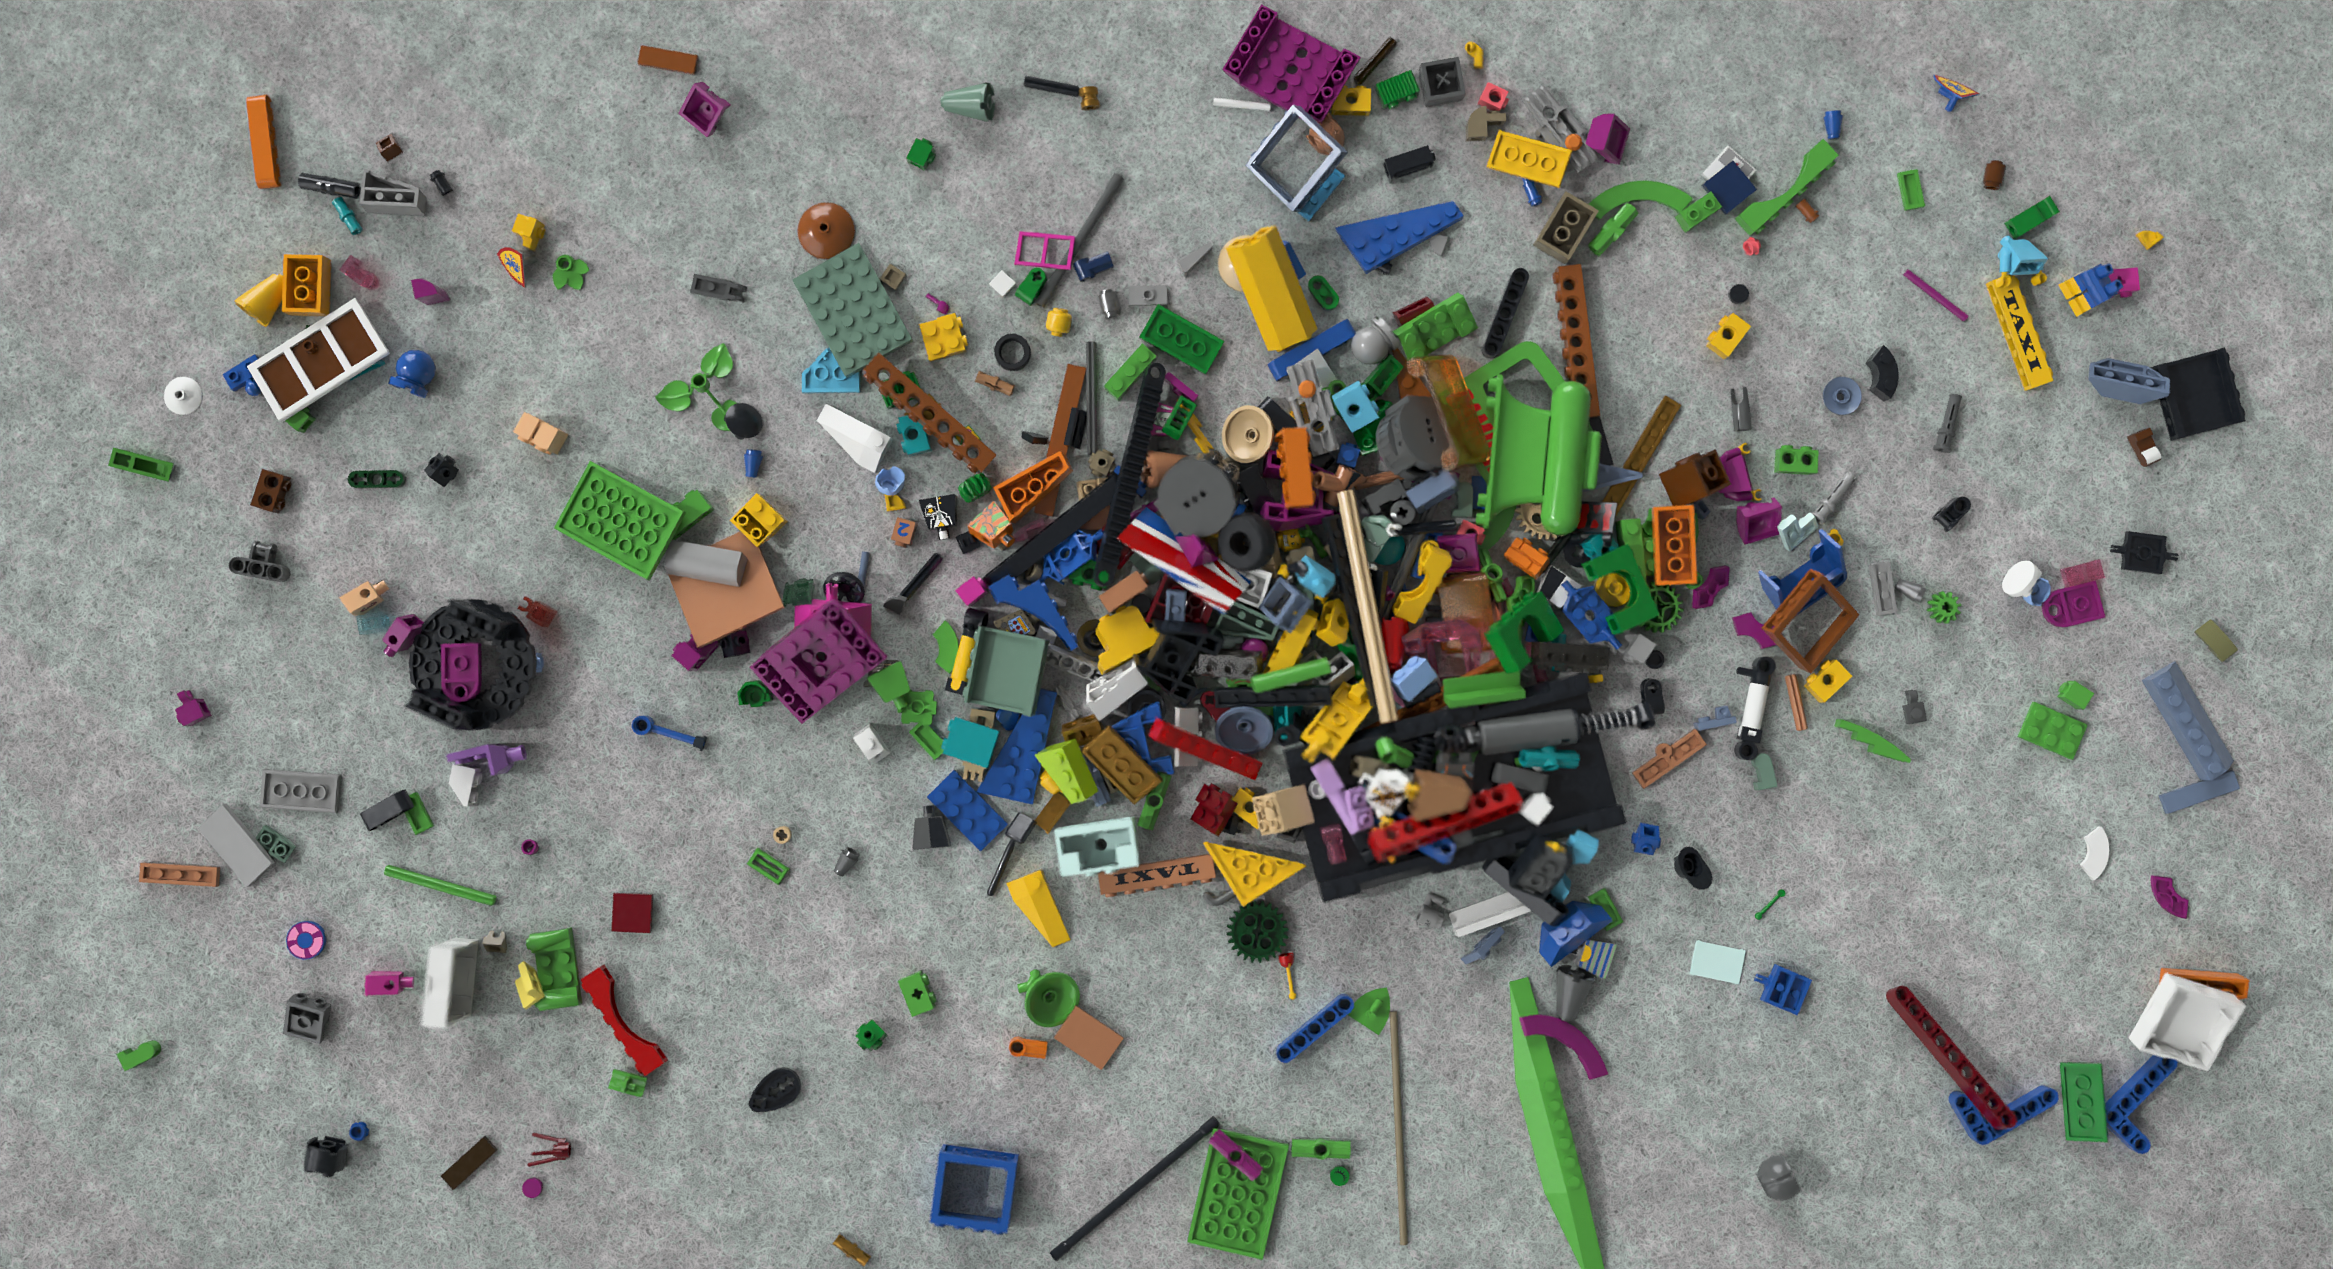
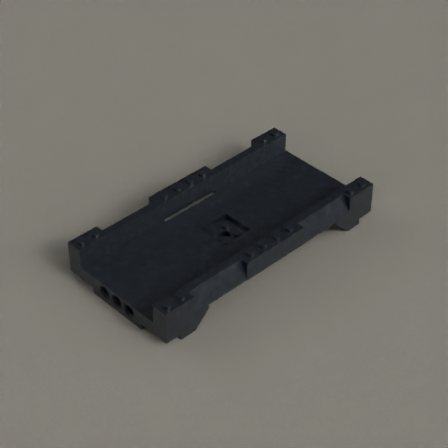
[1282,672,1627,903]

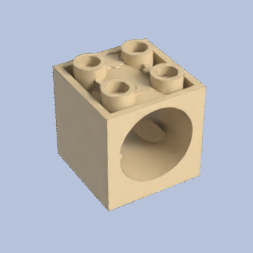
[1252,784,1314,835]

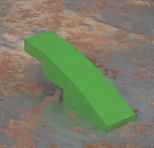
[1834,719,1911,763]

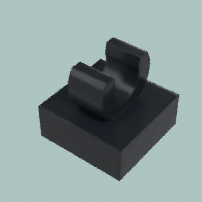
[955,531,981,555]
[1222,814,1244,835]

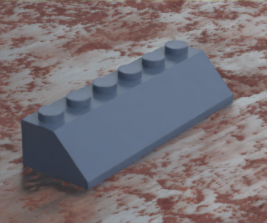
[2142,661,2234,781]

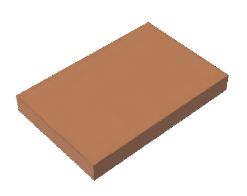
[1054,1005,1124,1070]

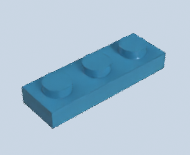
[1297,168,1345,222]

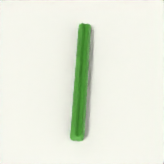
[384,865,497,906]

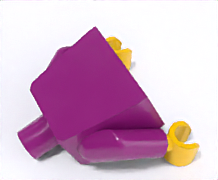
[1719,443,1762,502]

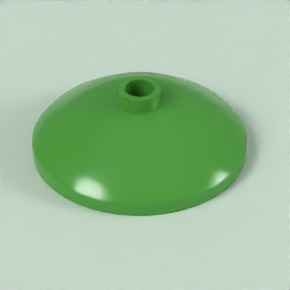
[1024,972,1080,1027]

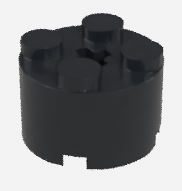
[1127,690,1166,729]
[304,1136,348,1177]

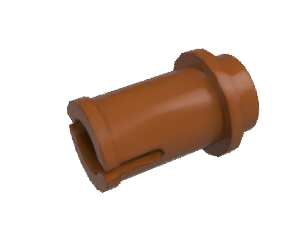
[1795,199,1819,224]

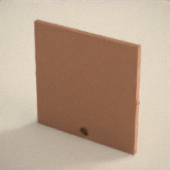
[668,531,785,649]

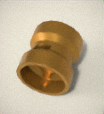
[1079,86,1100,111]

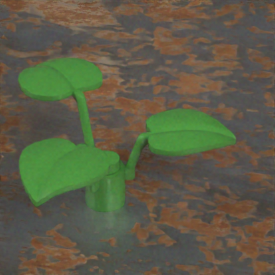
[655,343,737,431]

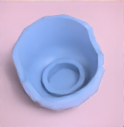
[875,466,905,495]
[2023,577,2051,606]

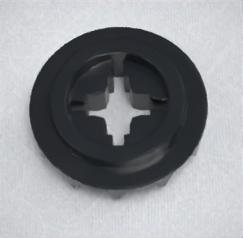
[1563,537,1591,568]

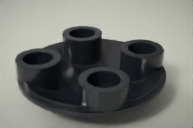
[724,403,763,440]

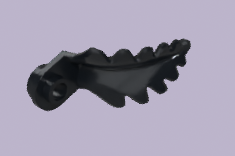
[1275,709,1320,746]

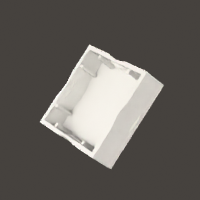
[421,938,479,1028]
[2129,973,2246,1071]

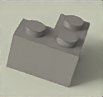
[1604,630,1656,665]
[1300,650,1355,693]

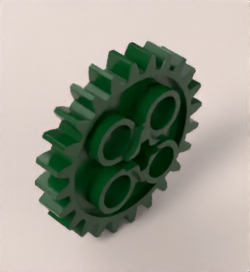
[1226,900,1289,963]

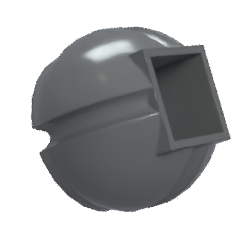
[1756,1155,1801,1201]

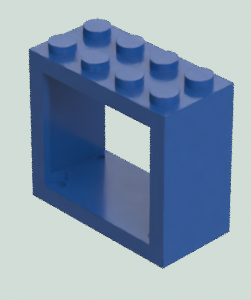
[930,1144,1019,1235]

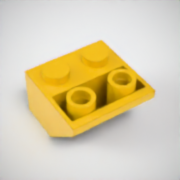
[730,493,788,548]

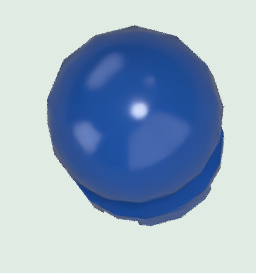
[388,350,436,398]

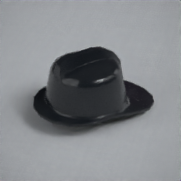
[1674,846,1713,890]

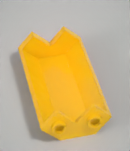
[1225,226,1318,352]

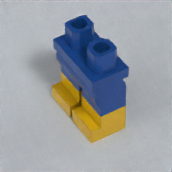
[2058,263,2123,317]

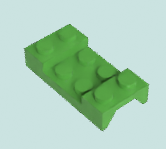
[1392,292,1478,367]

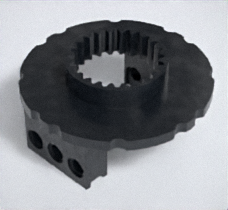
[405,599,537,731]

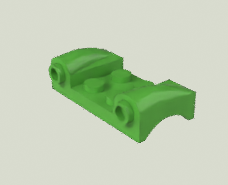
[526,927,582,1011]

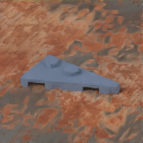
[1582,463,1643,492]

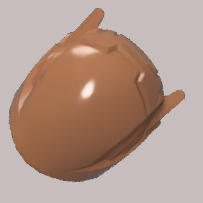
[1306,112,1345,155]

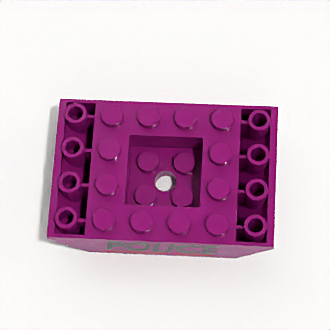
[749,598,888,724]

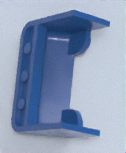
[1758,529,1847,616]

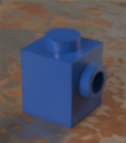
[1335,442,1360,469]

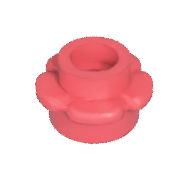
[1743,237,1761,256]

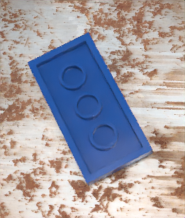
[927,770,1008,852]

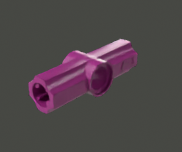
[1208,1129,1263,1181]

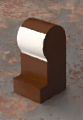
[2127,428,2161,467]

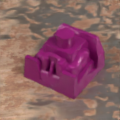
[678,82,731,138]
[1585,114,1630,165]
[1736,497,1782,545]

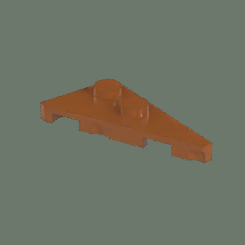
[1392,348,1433,400]

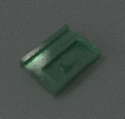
[782,578,814,607]

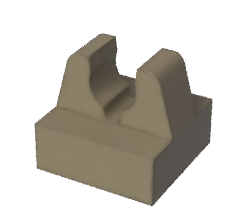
[482,930,507,953]

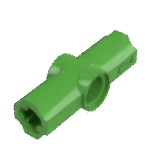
[1587,203,1639,256]
[1137,771,1172,831]
[1291,1138,1351,1160]

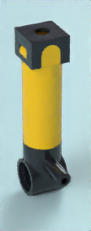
[945,607,989,695]

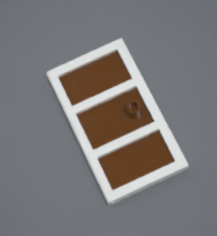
[247,298,390,423]

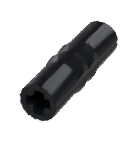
[298,173,361,199]

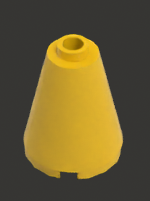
[234,274,283,327]

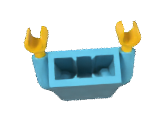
[1995,236,2048,288]

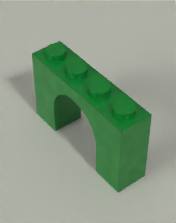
[1582,544,1660,635]
[1484,591,1564,674]

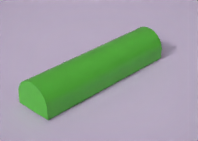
[1251,657,1331,693]

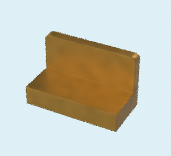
[1034,792,1071,834]

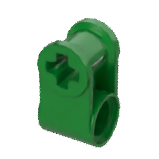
[1015,268,1047,306]

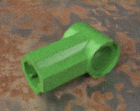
[1376,737,1414,768]

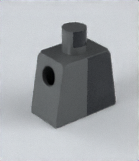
[912,805,951,850]

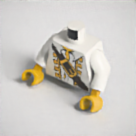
[1360,769,1420,828]

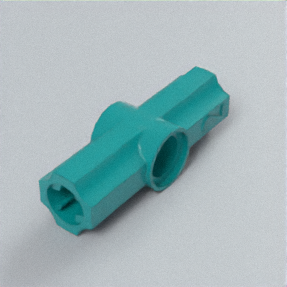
[1519,746,1580,771]

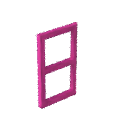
[1014,231,1076,270]

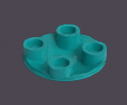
[1374,536,1405,565]

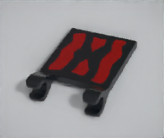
[1571,502,1617,547]

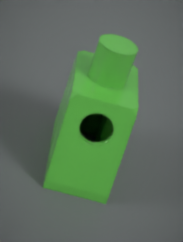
[866,661,910,710]

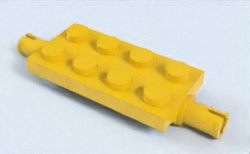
[1301,678,1374,762]

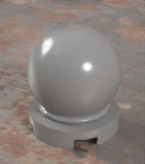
[1351,316,1401,365]

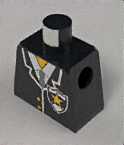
[919,494,957,540]

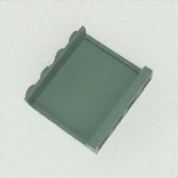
[963,626,1050,717]

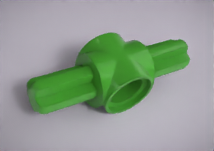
[1479,548,1507,603]

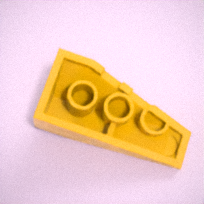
[1006,869,1071,947]

